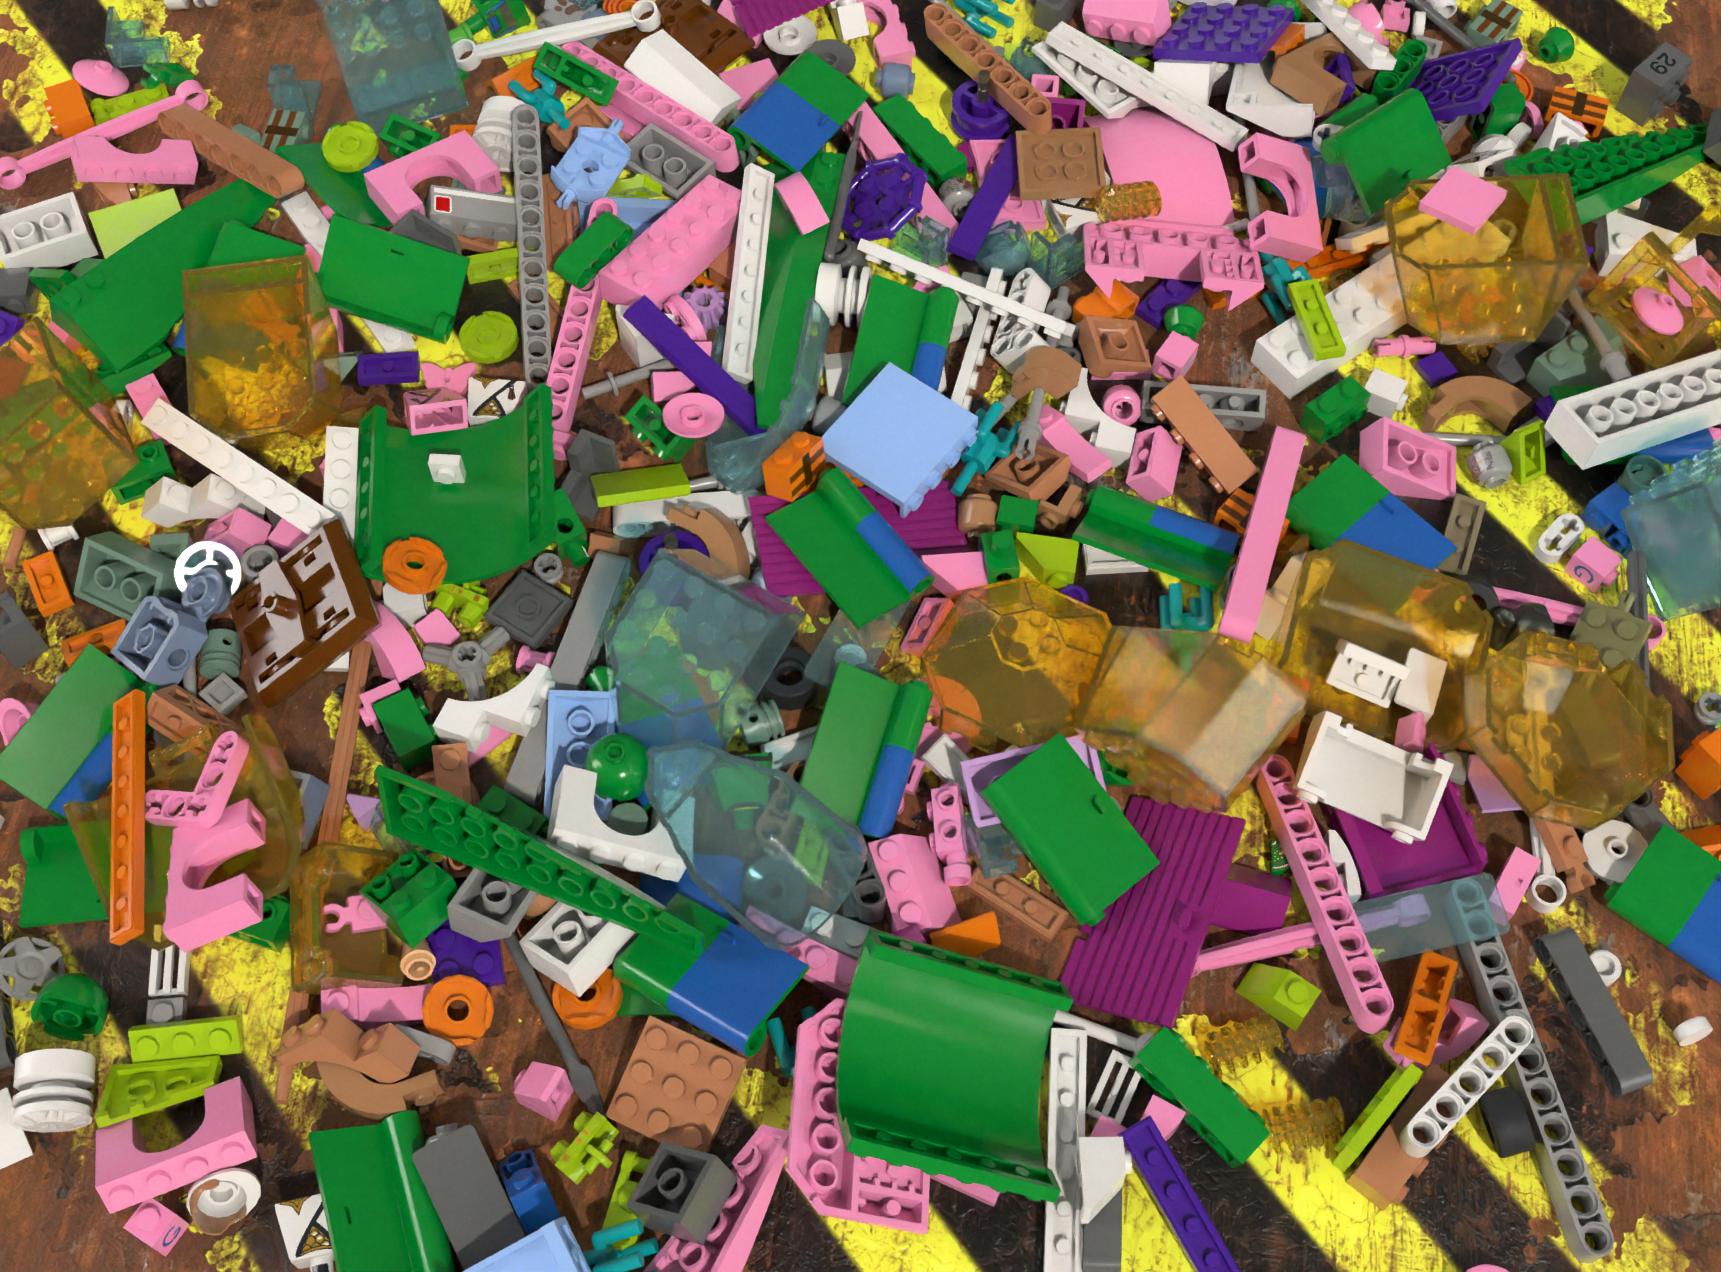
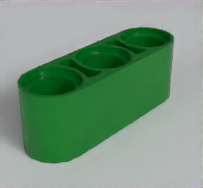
[1370,39,1428,105]
[554,211,634,289]

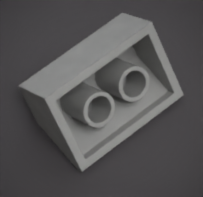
[625,123,716,200]
[447,868,539,943]

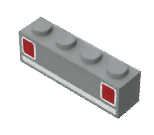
[426,185,535,242]

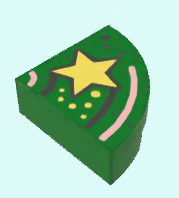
[1269,840,1291,876]

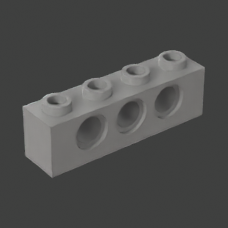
[1139,380,1266,432]

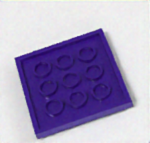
[1153,2,1294,64]
[1406,38,1523,122]

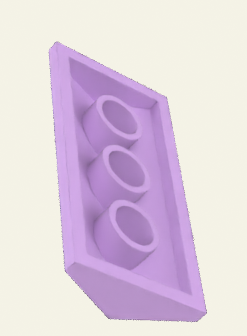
[960,732,1106,829]

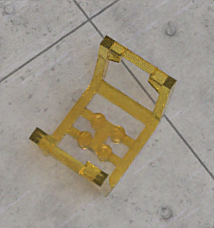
[1583,201,1721,372]

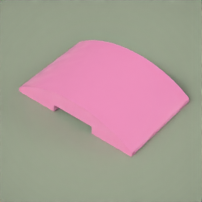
[1083,106,1235,226]

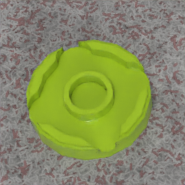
[322,121,379,173]
[459,311,519,364]

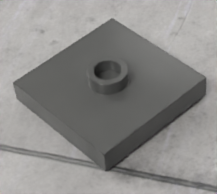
[483,570,574,651]

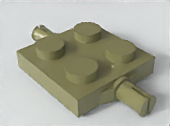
[1560,590,1653,691]

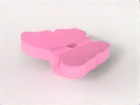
[420,362,477,397]

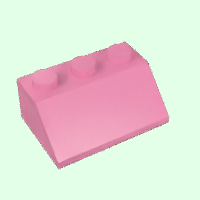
[1082,0,1172,46]
[868,834,961,942]

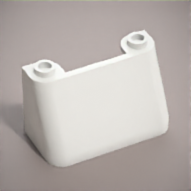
[1293,711,1454,845]

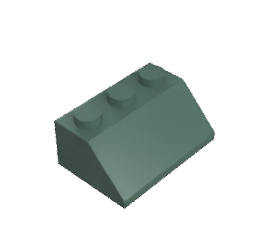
[1525,315,1632,397]
[73,531,187,621]

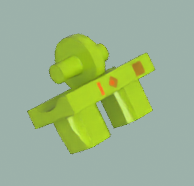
[431,581,489,629]
[550,1111,619,1185]

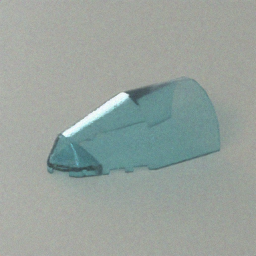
[702,298,830,495]
[644,738,867,951]

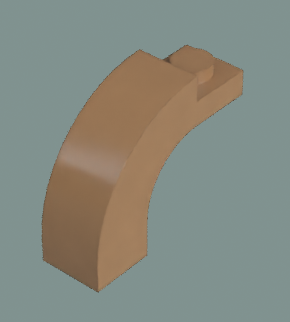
[1420,376,1533,433]
[666,504,750,602]
[316,1061,444,1123]

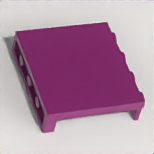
[1321,742,1488,906]

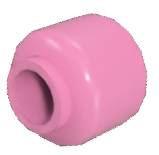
[1101,384,1142,426]

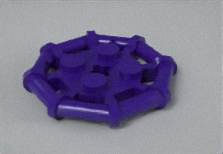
[841,153,928,244]

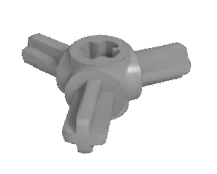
[422,626,510,701]

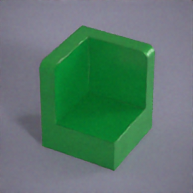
[996,495,1039,541]

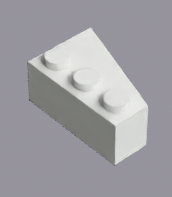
[1595,212,1697,282]

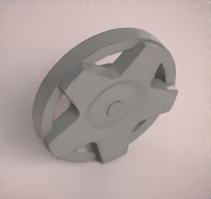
[0,936,65,1001]

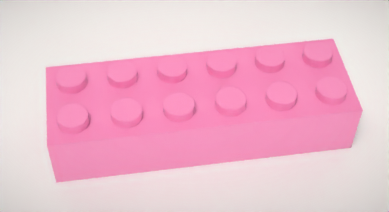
[598,174,742,310]

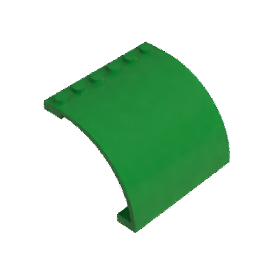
[354,383,556,585]
[835,928,1074,1203]

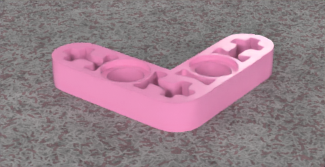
[145,731,249,829]

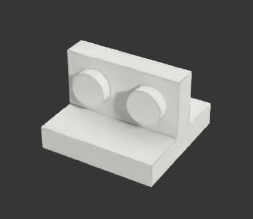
[1324,638,1411,709]

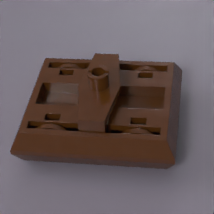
[592,0,755,76]
[228,519,382,708]

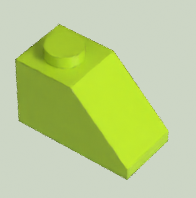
[1015,532,1079,589]
[1235,962,1322,1032]

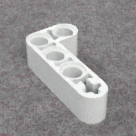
[990,268,1051,374]

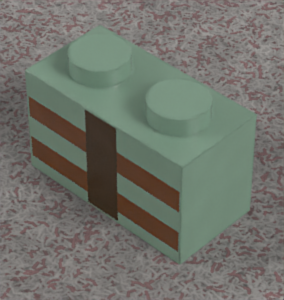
[1461,0,1524,48]
[260,108,314,157]

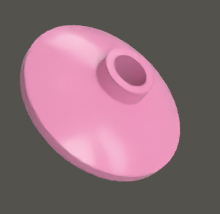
[72,59,129,96]
[1631,287,1684,335]
[662,393,724,438]

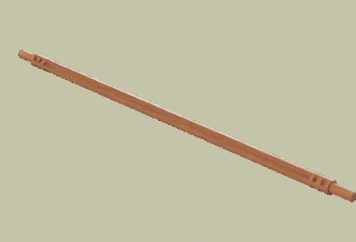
[273,577,384,1104]

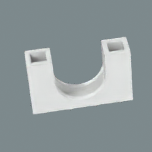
[547,764,695,882]

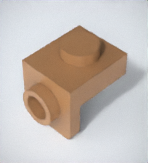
[1036,484,1084,532]

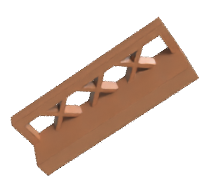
[542,173,581,273]
[145,684,281,787]

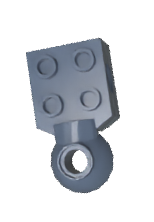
[110,567,231,688]

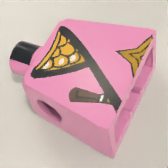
[403,388,468,436]

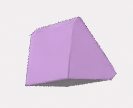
[346,793,384,833]

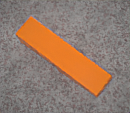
[1393,948,1458,1067]

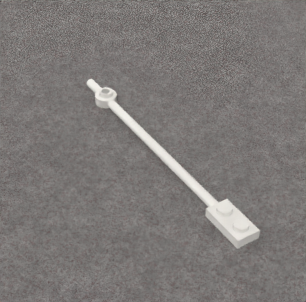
[801,906,1155,1055]

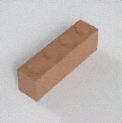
[1150,375,1259,496]
[1346,1063,1471,1211]

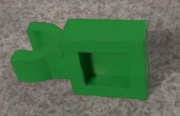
[140,62,194,89]

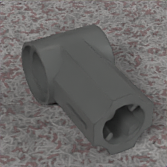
[1611,781,1679,845]

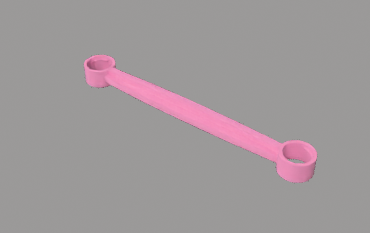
[0,80,208,190]
[1411,568,1666,650]
[1190,895,1431,979]

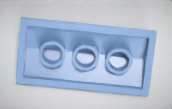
[544,689,615,823]

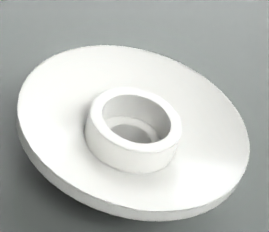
[763,15,817,55]

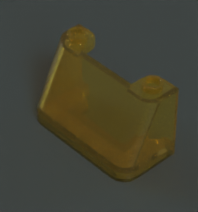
[290,841,405,994]

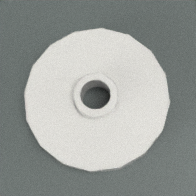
[1581,820,1648,885]

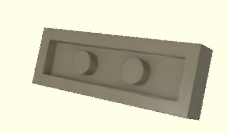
[1437,493,1487,579]

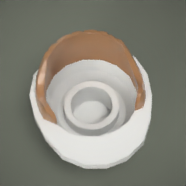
[186,1168,261,1236]

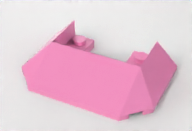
[1083,215,1265,312]
[786,998,930,1235]

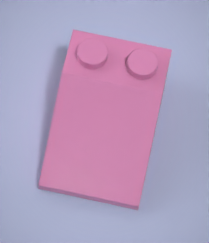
[1359,416,1456,502]

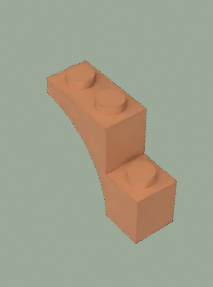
[276,1008,421,1085]

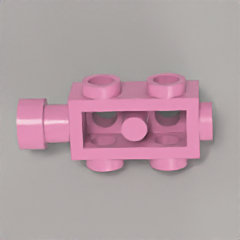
[927,783,972,886]

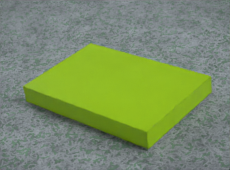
[88,188,182,259]
[590,463,691,508]

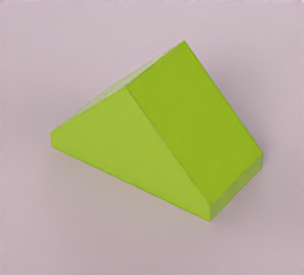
[1499,419,1546,485]

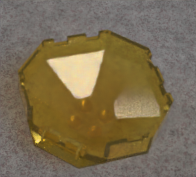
[919,577,1129,753]
[1464,630,1675,831]

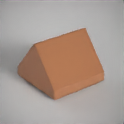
[588,531,628,560]

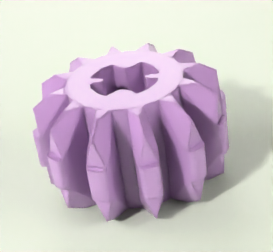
[683,284,729,333]

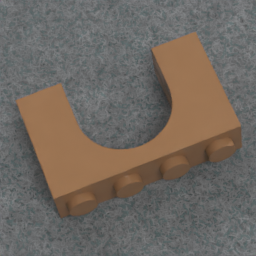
[1270,32,1381,116]

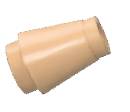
[400,939,436,981]

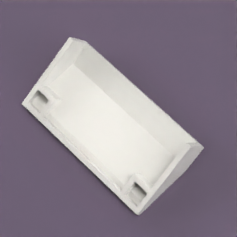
[1226,22,1327,139]

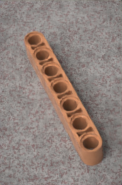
[924,3,1052,136]
[157,103,305,199]

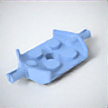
[550,118,631,210]

